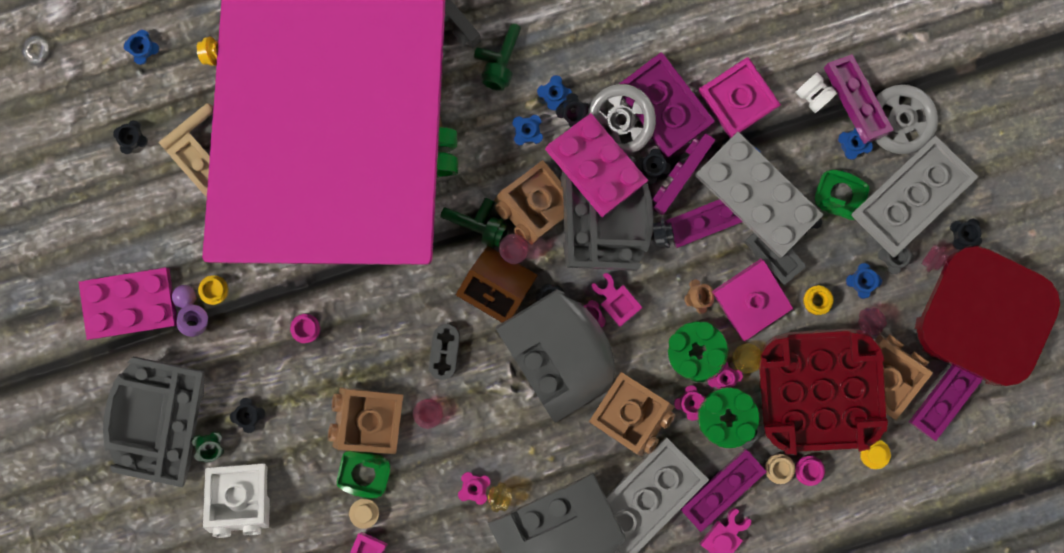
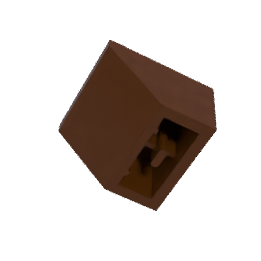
[455,246,538,323]

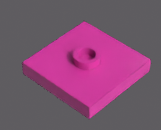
[698,57,781,139]
[711,259,793,341]

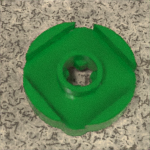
[668,322,729,382]
[697,387,759,448]

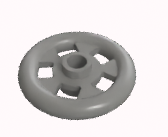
[587,84,656,155]
[875,85,938,154]

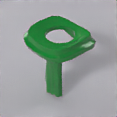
[814,169,869,220]
[337,451,390,499]

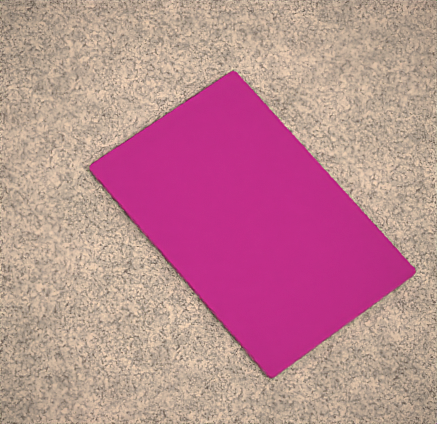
[202,0,446,265]

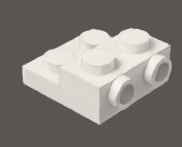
[203,464,270,538]

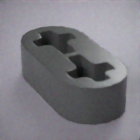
[429,324,460,380]

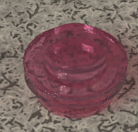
[499,234,529,264]
[921,244,948,273]
[859,307,887,336]
[413,399,443,429]

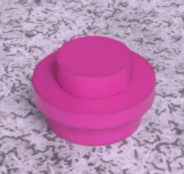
[290,314,320,343]
[795,456,825,486]

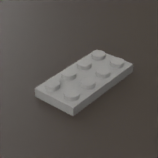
[695,132,824,258]
[851,135,978,258]
[606,437,709,553]

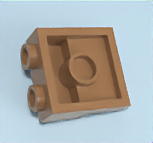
[494,160,564,245]
[875,334,933,420]
[589,372,675,457]
[328,387,403,454]

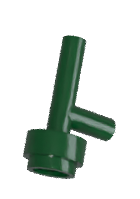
[474,23,521,91]
[440,198,509,248]

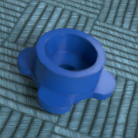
[124,30,159,65]
[537,75,572,111]
[512,115,543,146]
[838,128,873,160]
[846,263,882,299]

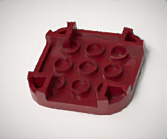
[914,246,1060,386]
[759,328,888,455]

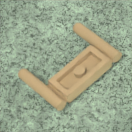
[158,103,213,198]

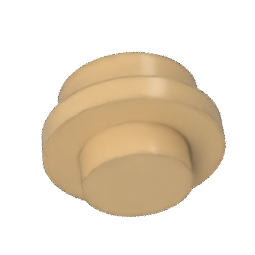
[765,454,795,484]
[349,498,379,529]

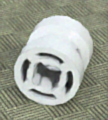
[795,72,837,113]

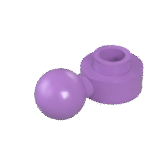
[172,285,208,337]

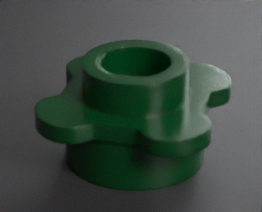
[192,432,224,462]

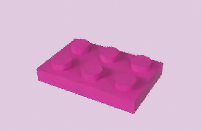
[545,113,648,218]
[78,268,177,340]

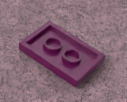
[619,52,715,158]

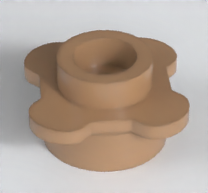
[685,279,714,314]

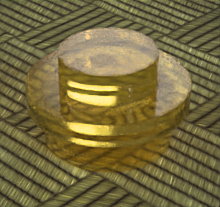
[732,344,761,373]
[488,482,512,512]

